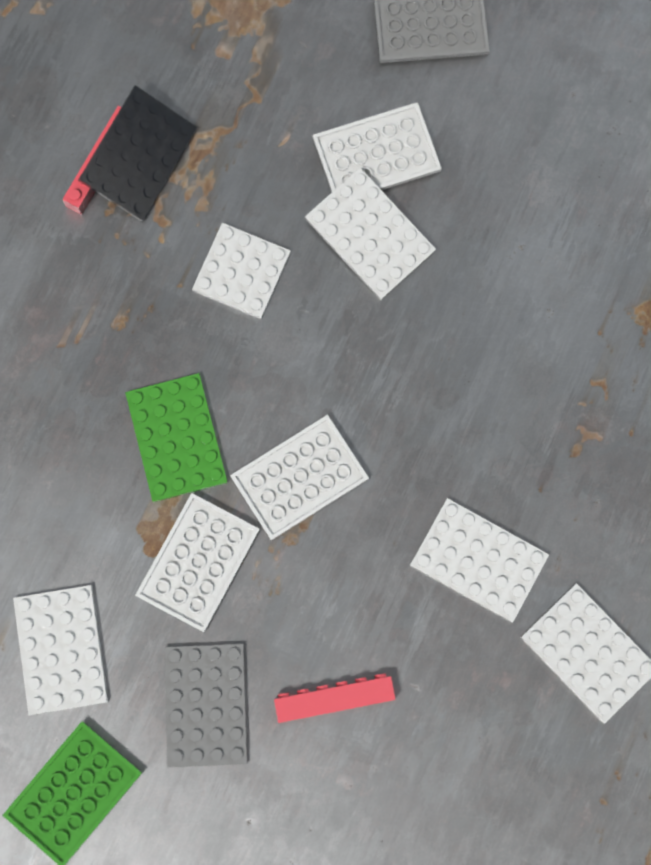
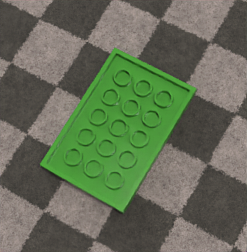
[125,373,228,503]
[2,721,142,865]

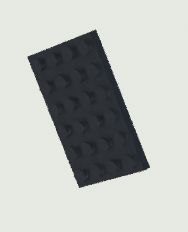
[78,85,197,221]

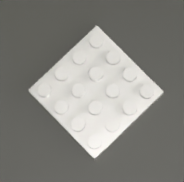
[192,223,291,319]

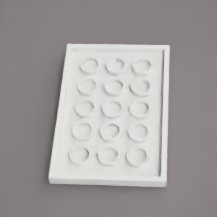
[313,102,442,192]
[305,168,436,300]
[230,414,369,541]
[135,493,260,633]
[410,498,549,623]
[520,583,651,724]
[13,585,108,716]

